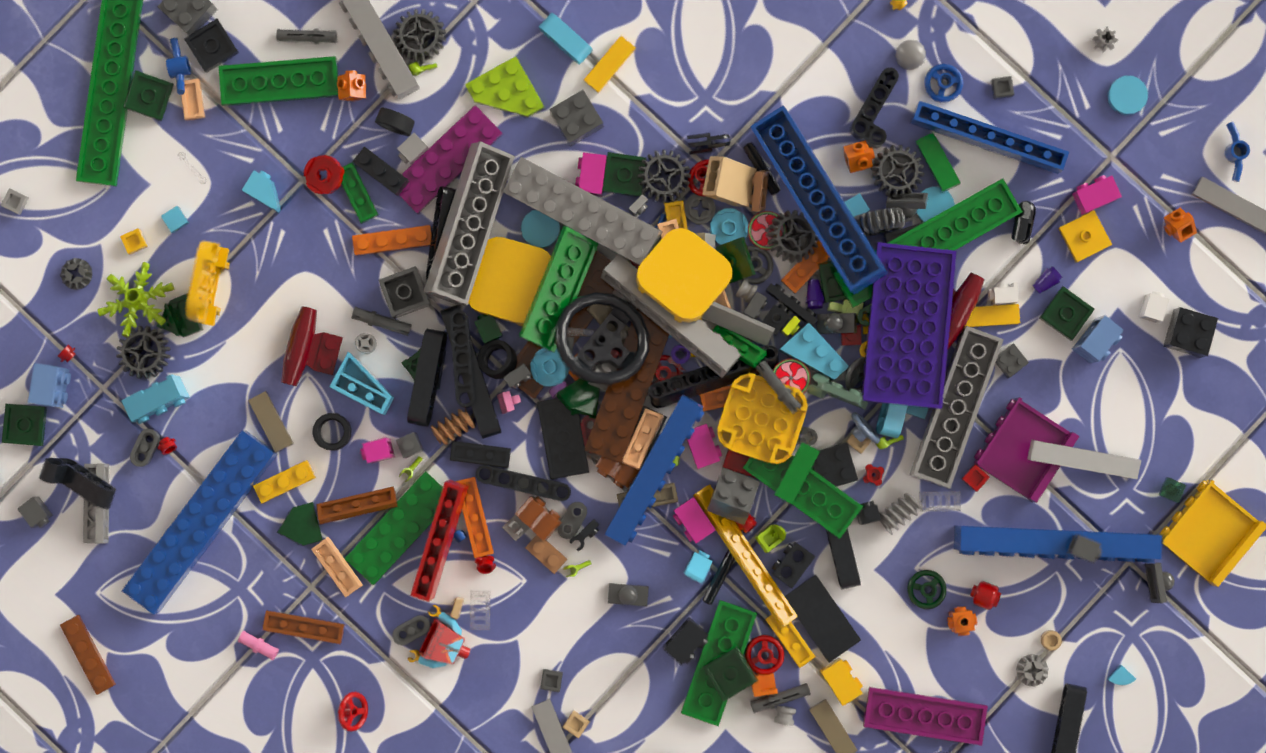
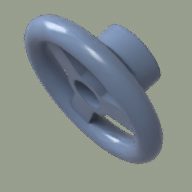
[851,412,880,444]

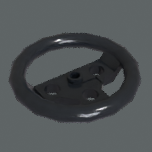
[555,292,649,385]

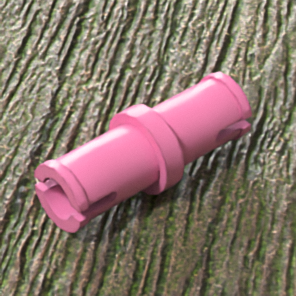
[238,631,279,661]

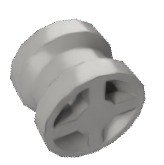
[735,279,758,304]
[355,333,377,354]
[774,705,796,725]

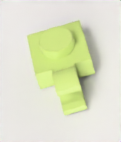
[827,299,864,323]

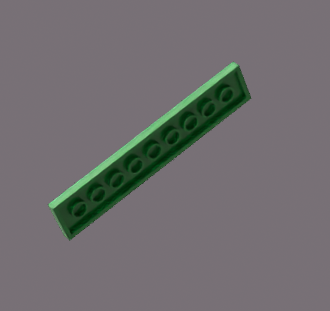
[76,0,143,187]
[833,178,1022,308]

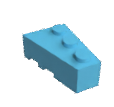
[778,323,849,381]
[330,352,394,415]
[121,374,190,424]

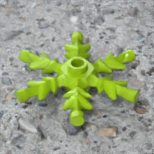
[97,262,175,337]

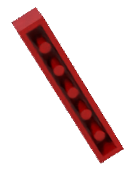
[410,480,469,602]

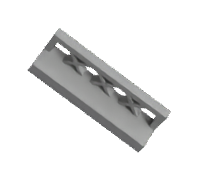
[83,464,109,543]

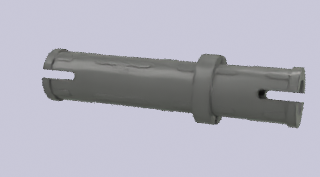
[276,29,337,44]
[351,307,412,336]
[756,361,802,414]
[750,683,811,714]

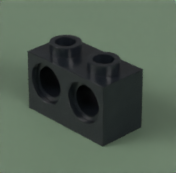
[771,542,816,588]

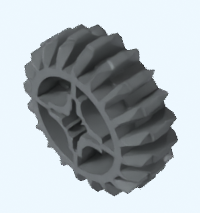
[393,9,446,62]
[871,145,924,198]
[638,149,691,203]
[854,208,905,236]
[767,210,819,263]
[116,326,171,379]

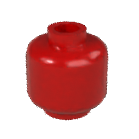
[970,581,1001,610]

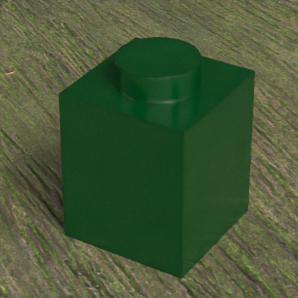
[475,314,503,344]

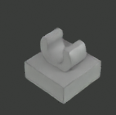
[502,515,529,541]

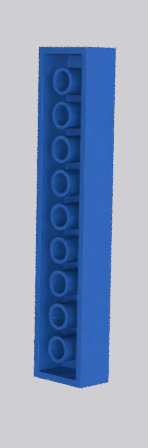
[750,105,888,295]
[122,430,278,615]
[954,526,1162,563]

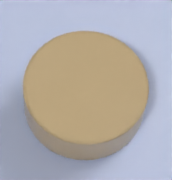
[1041,630,1062,651]

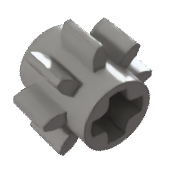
[1092,27,1118,53]

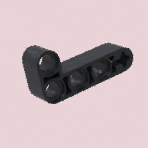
[850,67,899,148]
[39,458,116,509]

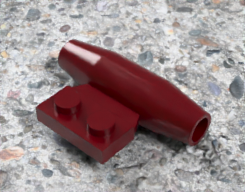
[948,273,985,350]
[281,306,343,386]

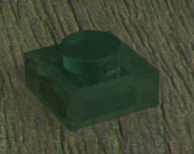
[1159,477,1186,503]

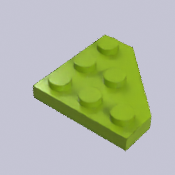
[465,56,545,118]

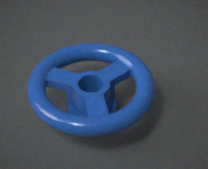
[924,64,963,102]

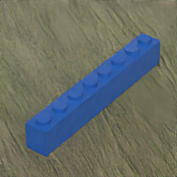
[910,101,1069,174]
[605,395,705,546]

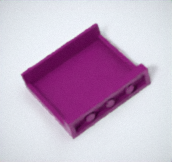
[973,397,1080,503]

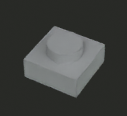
[0,188,29,215]
[629,194,648,216]

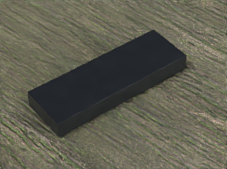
[450,441,511,468]

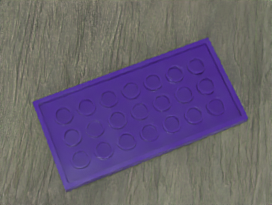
[862,242,957,409]

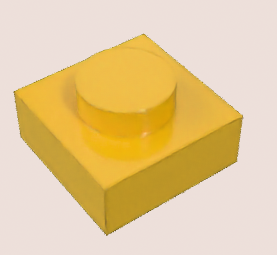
[120,228,148,255]

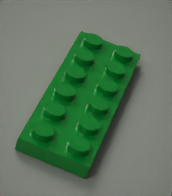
[218,56,338,106]
[519,227,599,352]
[743,455,863,539]
[344,471,443,586]
[681,600,757,726]

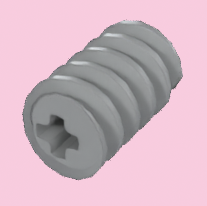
[879,493,923,535]

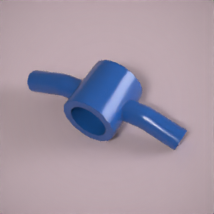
[166,38,191,95]
[1225,121,1250,182]

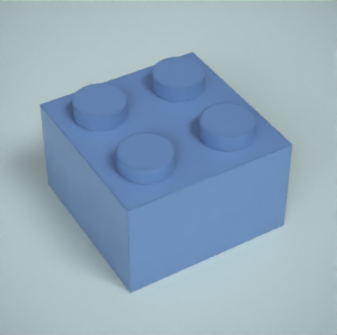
[1072,315,1124,363]
[28,363,71,408]

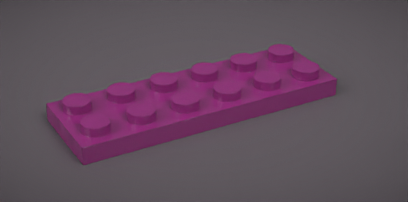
[399,105,503,214]
[863,687,988,746]

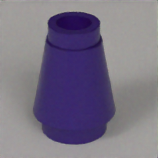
[1032,266,1063,294]
[805,279,825,309]
[671,344,691,364]

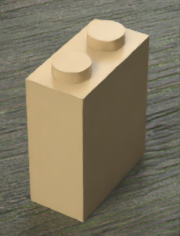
[702,156,756,207]

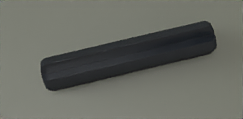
[743,142,781,195]
[703,550,735,605]

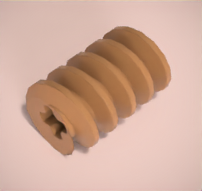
[430,408,476,445]

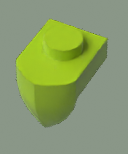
[754,524,786,553]

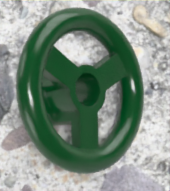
[907,570,947,609]

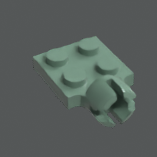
[808,373,868,410]

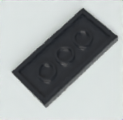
[537,398,590,479]
[784,574,861,663]

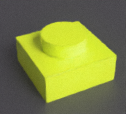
[781,316,801,337]

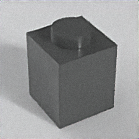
[396,432,424,458]
[17,497,53,528]
[1067,534,1102,563]

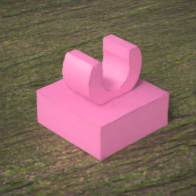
[497,391,521,414]

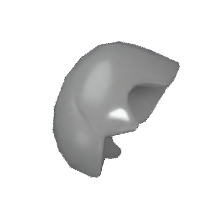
[895,40,926,70]

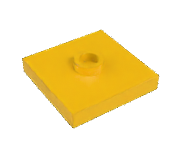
[1058,210,1112,263]

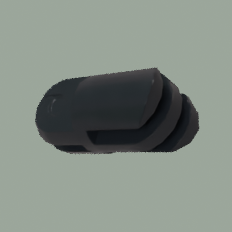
[687,132,731,155]
[1011,201,1036,245]

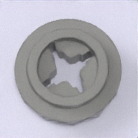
[1016,654,1049,687]

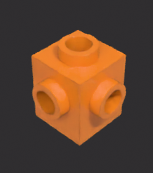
[337,70,366,102]
[843,140,875,173]
[1164,208,1197,243]
[947,606,977,636]

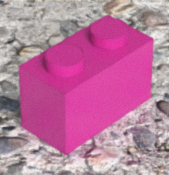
[575,152,607,197]
[1072,175,1122,215]
[687,424,722,469]
[361,438,395,463]
[673,497,715,543]

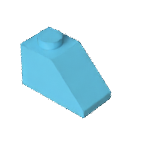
[242,170,281,213]
[683,550,712,583]

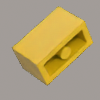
[820,658,863,706]

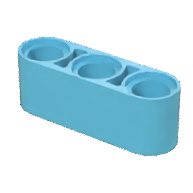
[538,12,593,65]
[876,403,908,439]

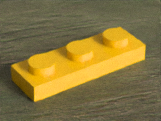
[253,460,316,504]

